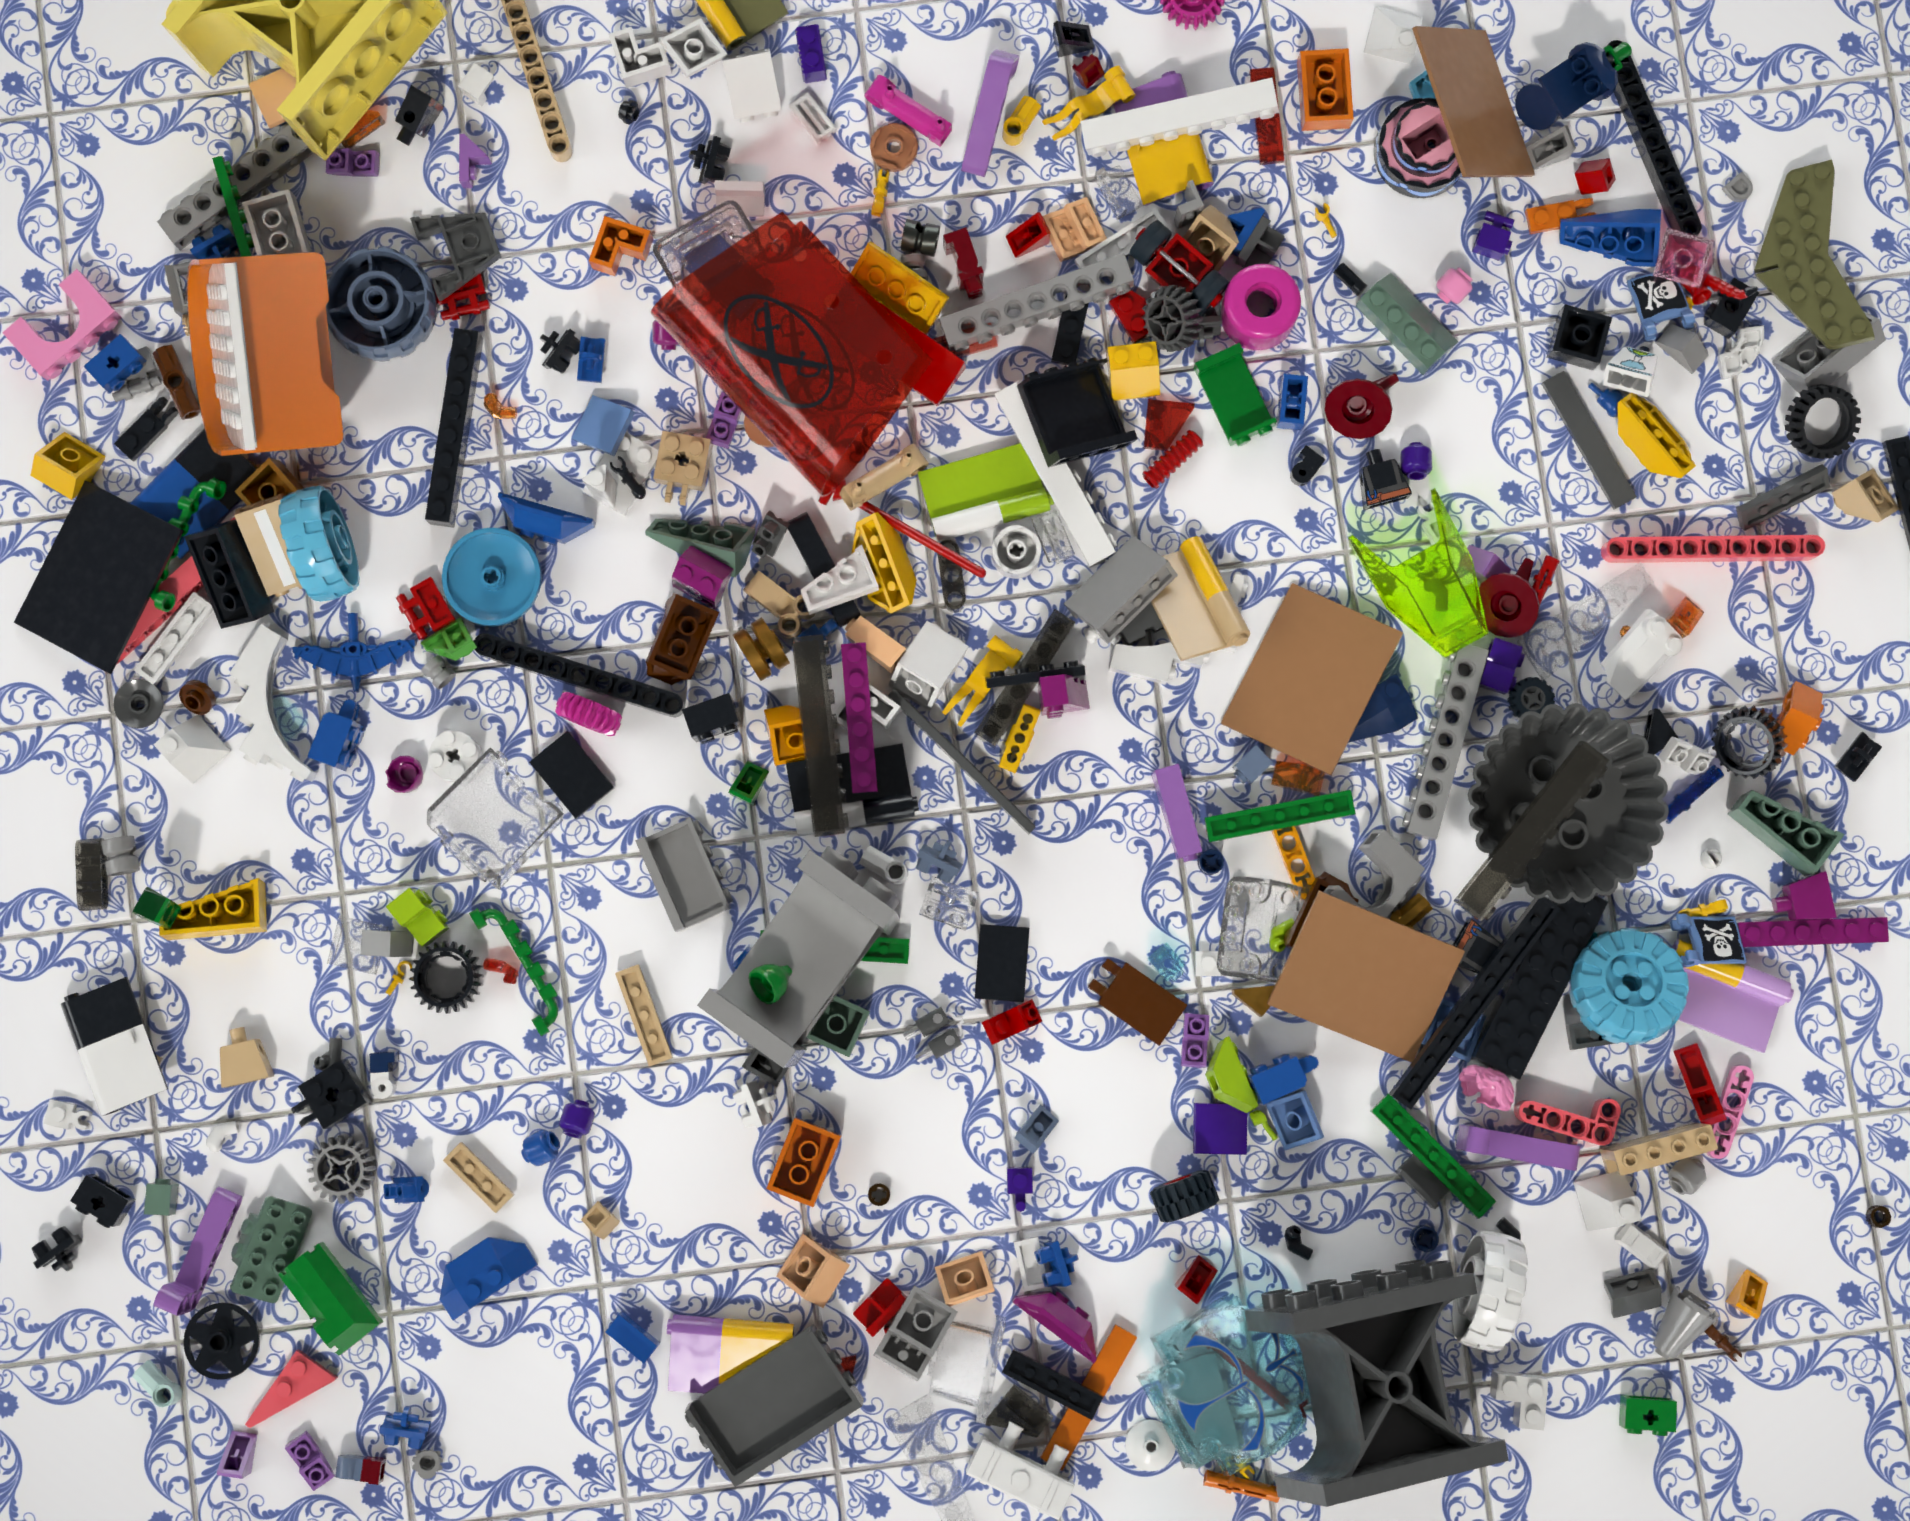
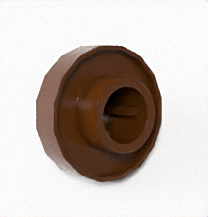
[179,680,216,715]

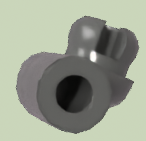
[314,1038,342,1071]

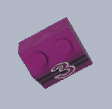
[672,546,734,609]

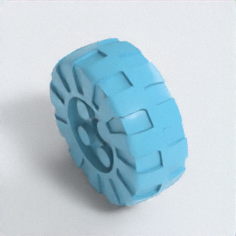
[278,485,360,602]
[1569,928,1689,1045]

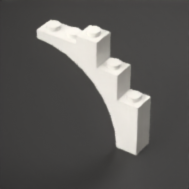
[1109,574,1248,685]
[229,624,317,782]

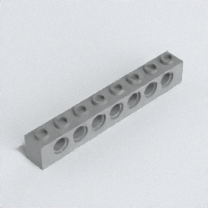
[156,123,314,251]
[939,253,1134,352]
[1402,642,1489,841]

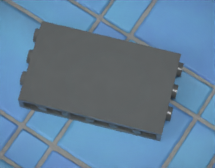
[685,1324,864,1487]

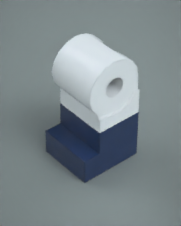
[369,1051,399,1099]

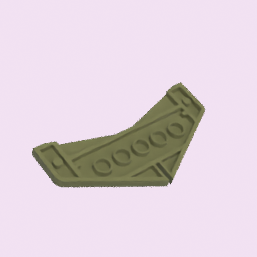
[1754,159,1875,350]

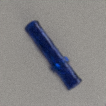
[1665,764,1724,824]

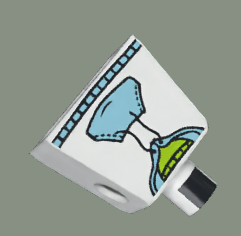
[1603,346,1658,397]

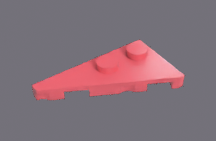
[245,1349,338,1428]

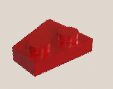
[1108,290,1148,344]

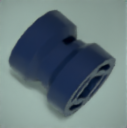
[1197,849,1224,875]
[1410,1225,1439,1252]

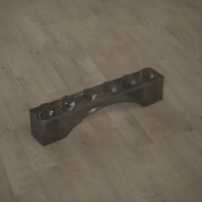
[974,609,1075,749]

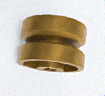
[732,617,790,681]

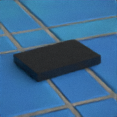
[529,731,615,819]
[974,924,1030,1002]

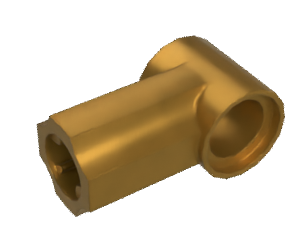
[1390,893,1433,929]

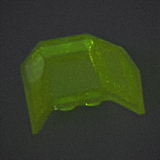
[1348,488,1488,658]

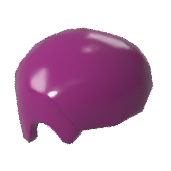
[385,756,424,793]

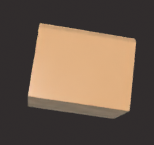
[935,1251,995,1306]

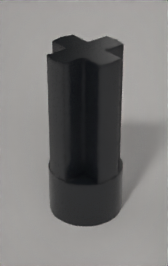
[1333,263,1368,296]

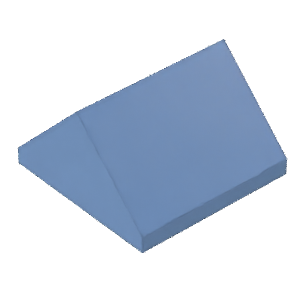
[1266,1089,1324,1151]

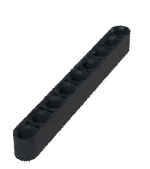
[1607,40,1702,244]
[474,633,685,718]

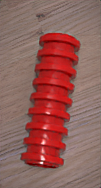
[1142,430,1204,489]

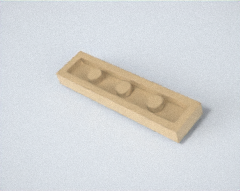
[615,964,673,1067]

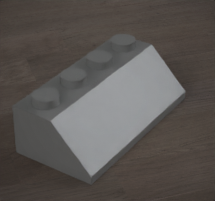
[1772,311,1886,393]

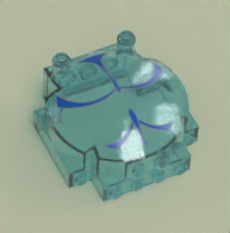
[1137,1293,1311,1476]

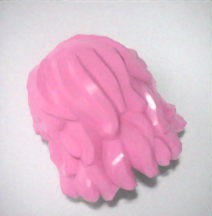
[1459,1065,1514,1111]

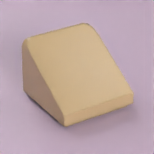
[581,1201,620,1240]

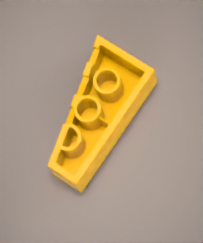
[159,878,267,940]

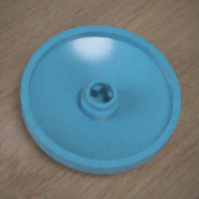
[442,528,542,626]

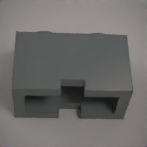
[1120,602,1164,646]

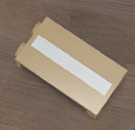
[234,493,303,597]

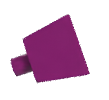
[1772,871,1837,920]

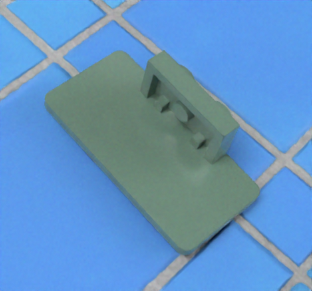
[230,1196,312,1303]

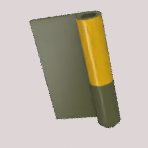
[695,0,789,51]

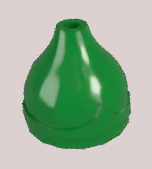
[748,964,792,1004]

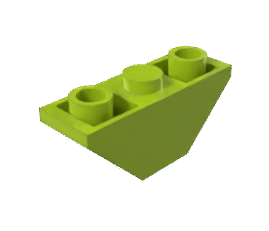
[1205,1036,1258,1113]

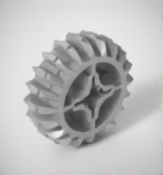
[307,1135,376,1204]

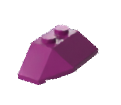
[1012,1291,1097,1364]

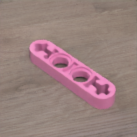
[1706,1065,1754,1159]

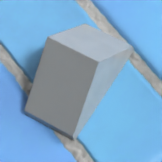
[1526,125,1576,170]
[1655,324,1709,374]
[361,930,413,957]

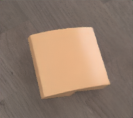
[249,68,296,129]
[1042,197,1107,262]

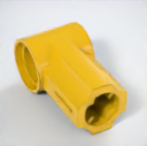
[1002,95,1042,146]

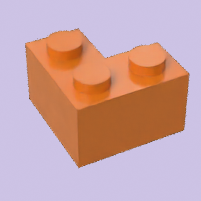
[589,216,654,276]
[1767,681,1824,756]

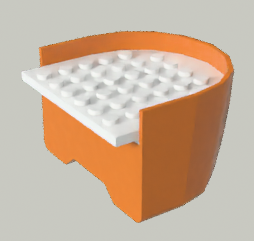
[187,252,343,456]

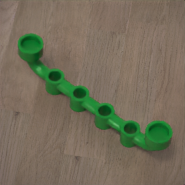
[151,478,226,612]
[469,908,558,1037]

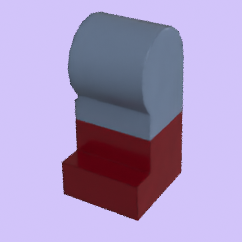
[335,1455,386,1485]

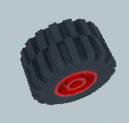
[1150,1170,1220,1223]

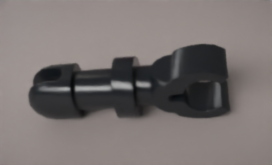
[610,456,646,499]

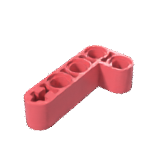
[1514,1098,1621,1146]

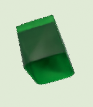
[132,887,182,930]

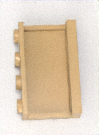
[1600,1123,1718,1176]

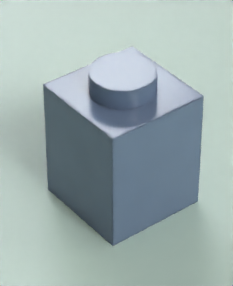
[1232,745,1273,785]

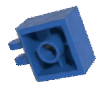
[307,699,364,772]
[1247,1054,1319,1105]

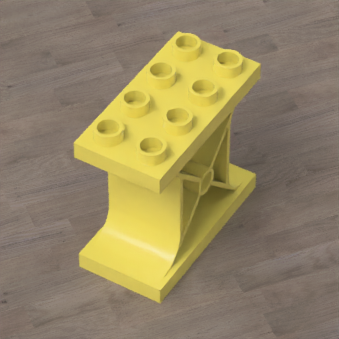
[161,0,448,161]

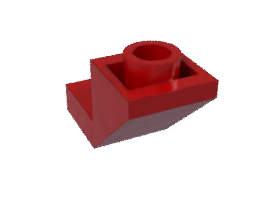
[982,999,1043,1045]

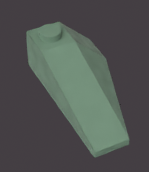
[645,519,755,577]

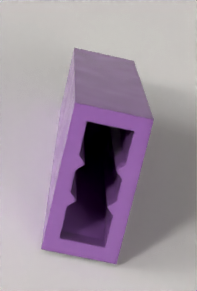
[1151,763,1202,862]

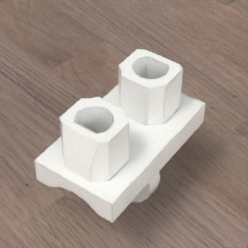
[733,1080,777,1128]

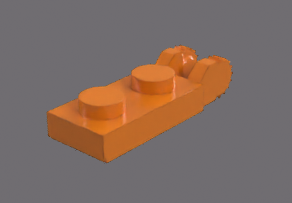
[1525,198,1596,234]

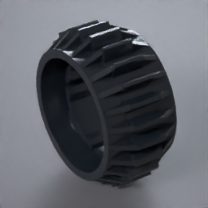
[1711,705,1788,779]
[409,941,484,1014]

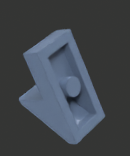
[1014,1104,1059,1154]

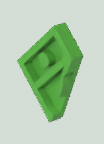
[420,617,477,661]

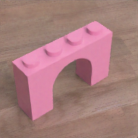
[2,269,122,381]

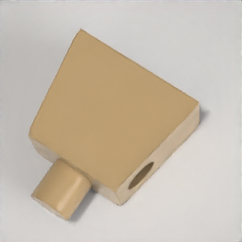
[220,1027,274,1088]

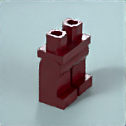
[943,227,984,301]

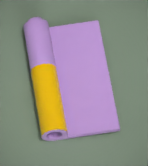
[1672,939,1794,1053]

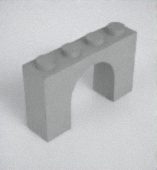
[1324,829,1425,919]

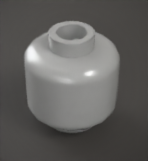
[1668,1158,1706,1195]

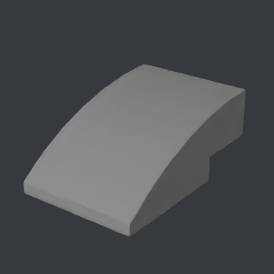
[873,1285,958,1381]

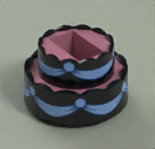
[1374,98,1462,198]

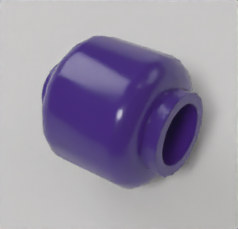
[1400,442,1432,480]
[559,1100,595,1139]

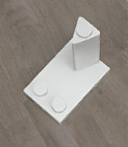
[582,433,659,516]

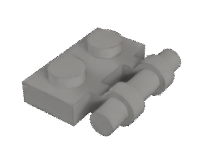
[112,346,162,402]

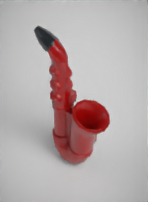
[1678,265,1758,305]

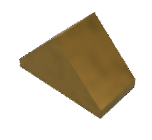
[1232,985,1275,1017]

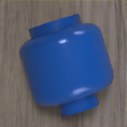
[521,1129,560,1166]

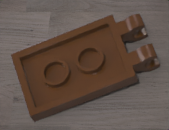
[1088,959,1187,1046]

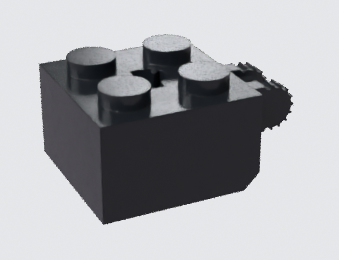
[291,1059,373,1129]

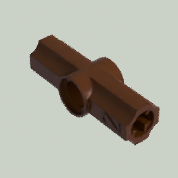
[152,345,201,420]

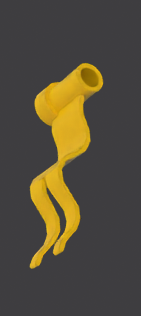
[1042,65,1136,141]
[942,635,1024,727]

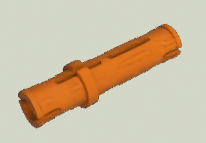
[1203,1469,1280,1503]

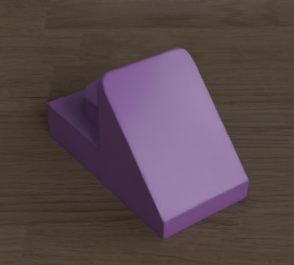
[459,134,492,188]

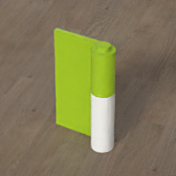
[917,443,1054,542]

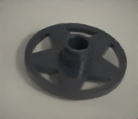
[183,1303,260,1380]

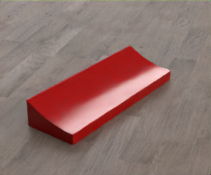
[820,280,966,407]

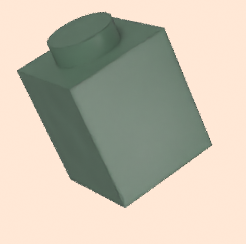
[144,1178,179,1216]

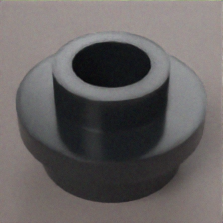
[618,100,640,125]

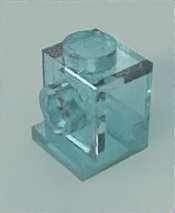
[1146,942,1185,982]

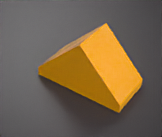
[1725,1269,1768,1319]

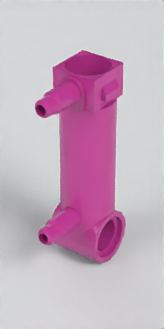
[864,75,952,147]

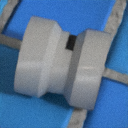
[901,253,928,280]
[421,655,456,690]

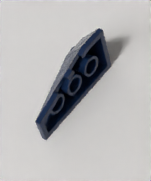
[1348,674,1418,743]

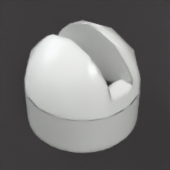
[1700,849,1722,869]

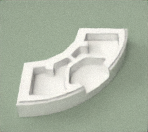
[1717,325,1764,380]

